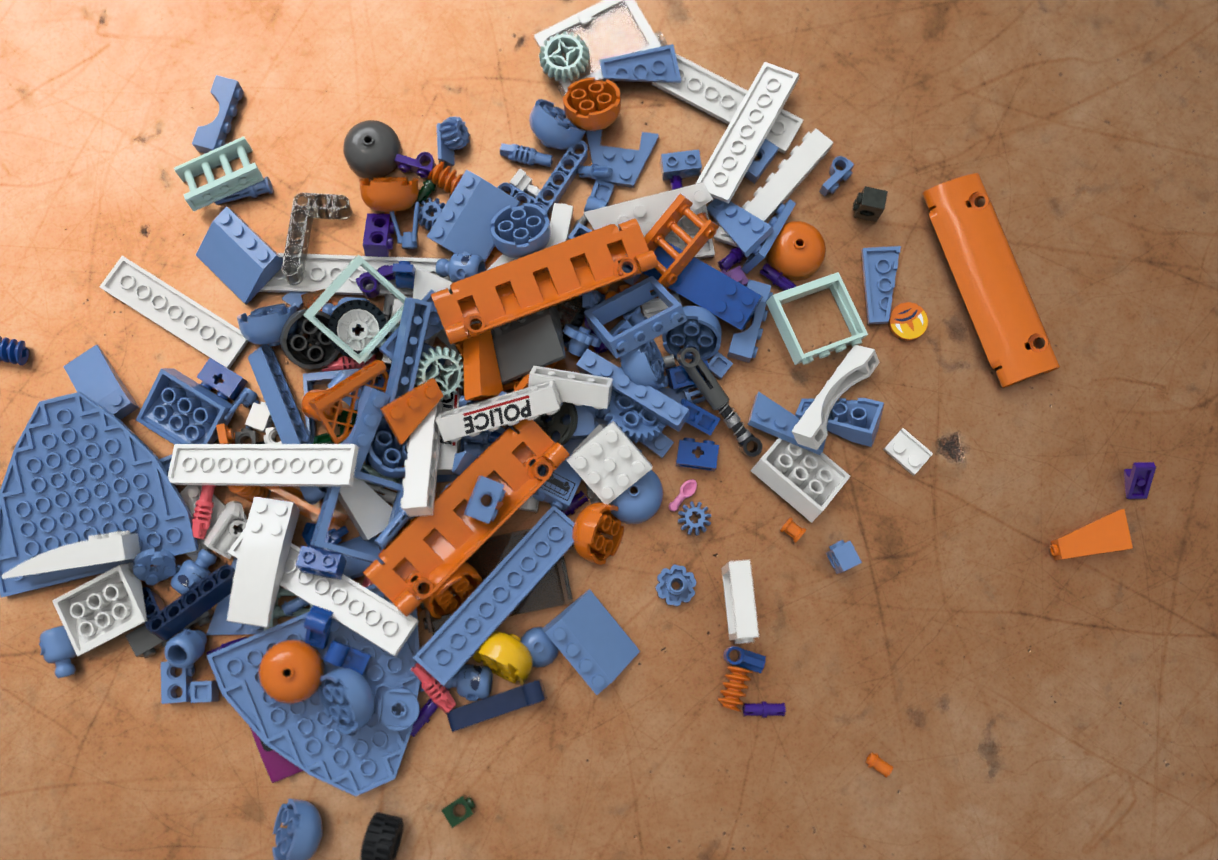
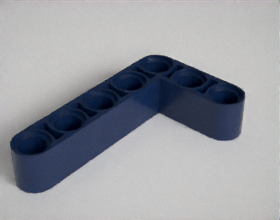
[142,565,235,640]
[446,679,547,732]

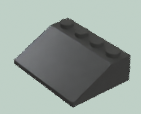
[491,306,566,385]

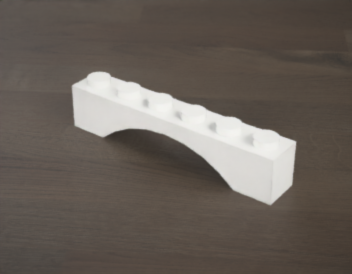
[792,345,880,450]

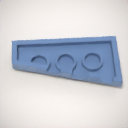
[599,44,681,83]
[861,246,901,325]
[379,289,444,361]

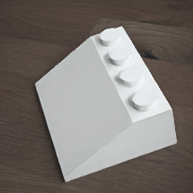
[751,438,850,523]
[52,563,147,656]

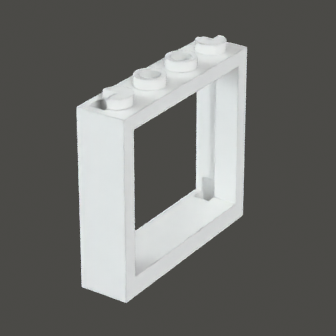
[721,560,759,644]

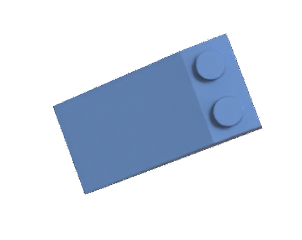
[63,345,139,420]

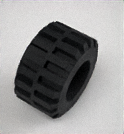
[360,812,403,860]

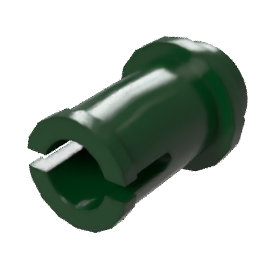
[417,179,437,205]

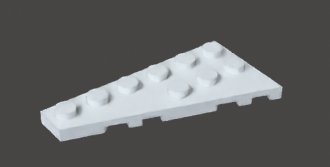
[583,182,713,237]

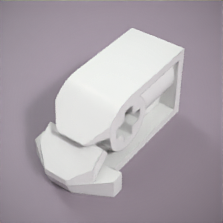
[203,501,247,559]

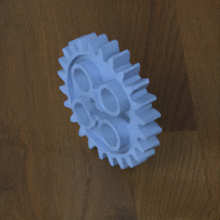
[602,390,665,443]

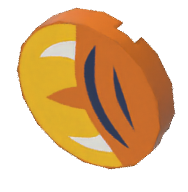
[888,302,928,341]

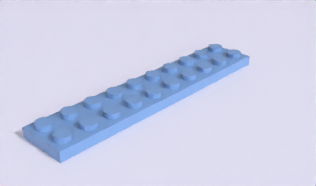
[413,505,574,687]

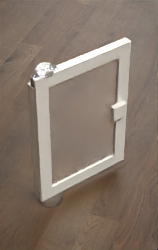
[534,0,667,96]

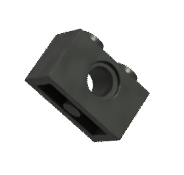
[852,186,888,222]

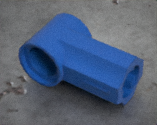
[723,646,766,674]

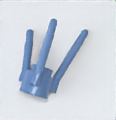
[390,202,419,249]
[224,387,259,428]

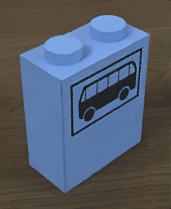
[533,456,582,511]

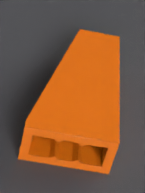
[463,323,503,401]
[1050,509,1133,561]

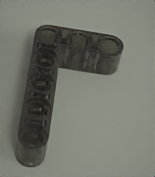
[282,193,352,285]

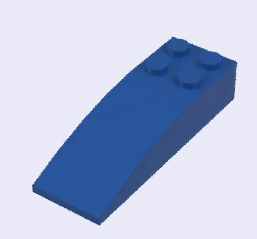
[643,241,763,331]

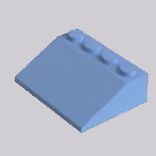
[427,169,521,262]
[196,206,286,305]
[136,368,235,444]
[542,589,640,695]

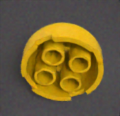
[472,631,533,685]

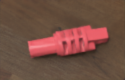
[322,355,377,372]
[192,485,215,539]
[411,663,456,713]

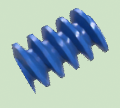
[0,336,29,365]

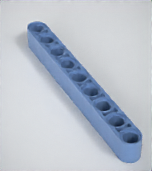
[248,344,327,505]

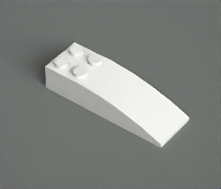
[227,497,300,628]
[2,530,140,579]

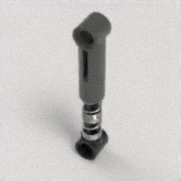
[677,347,762,457]

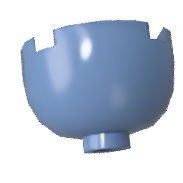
[520,627,559,668]

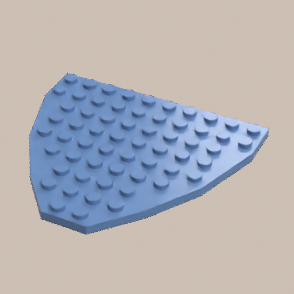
[0,392,199,598]
[206,584,421,796]

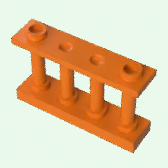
[644,193,719,287]

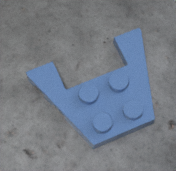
[586,129,659,188]

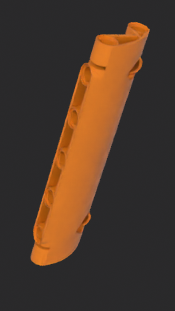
[922,173,1060,388]
[430,218,658,345]
[363,419,570,617]

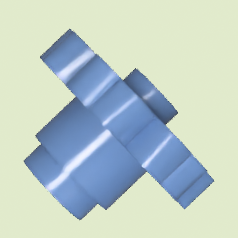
[563,324,602,357]
[655,565,697,606]

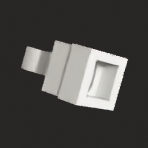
[510,169,541,198]

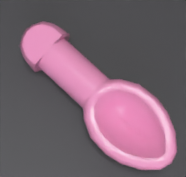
[668,479,697,512]

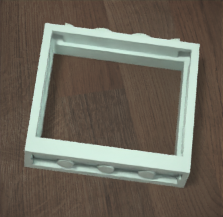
[303,254,407,364]
[766,272,868,365]

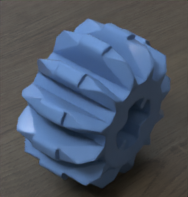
[439,116,470,150]
[418,197,446,230]
[678,501,711,536]

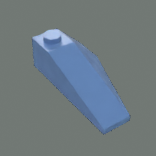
[795,398,884,447]

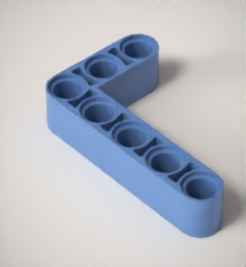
[498,140,588,217]

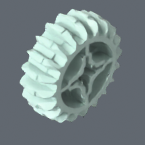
[539,31,590,83]
[415,346,464,401]

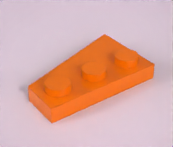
[380,378,443,445]

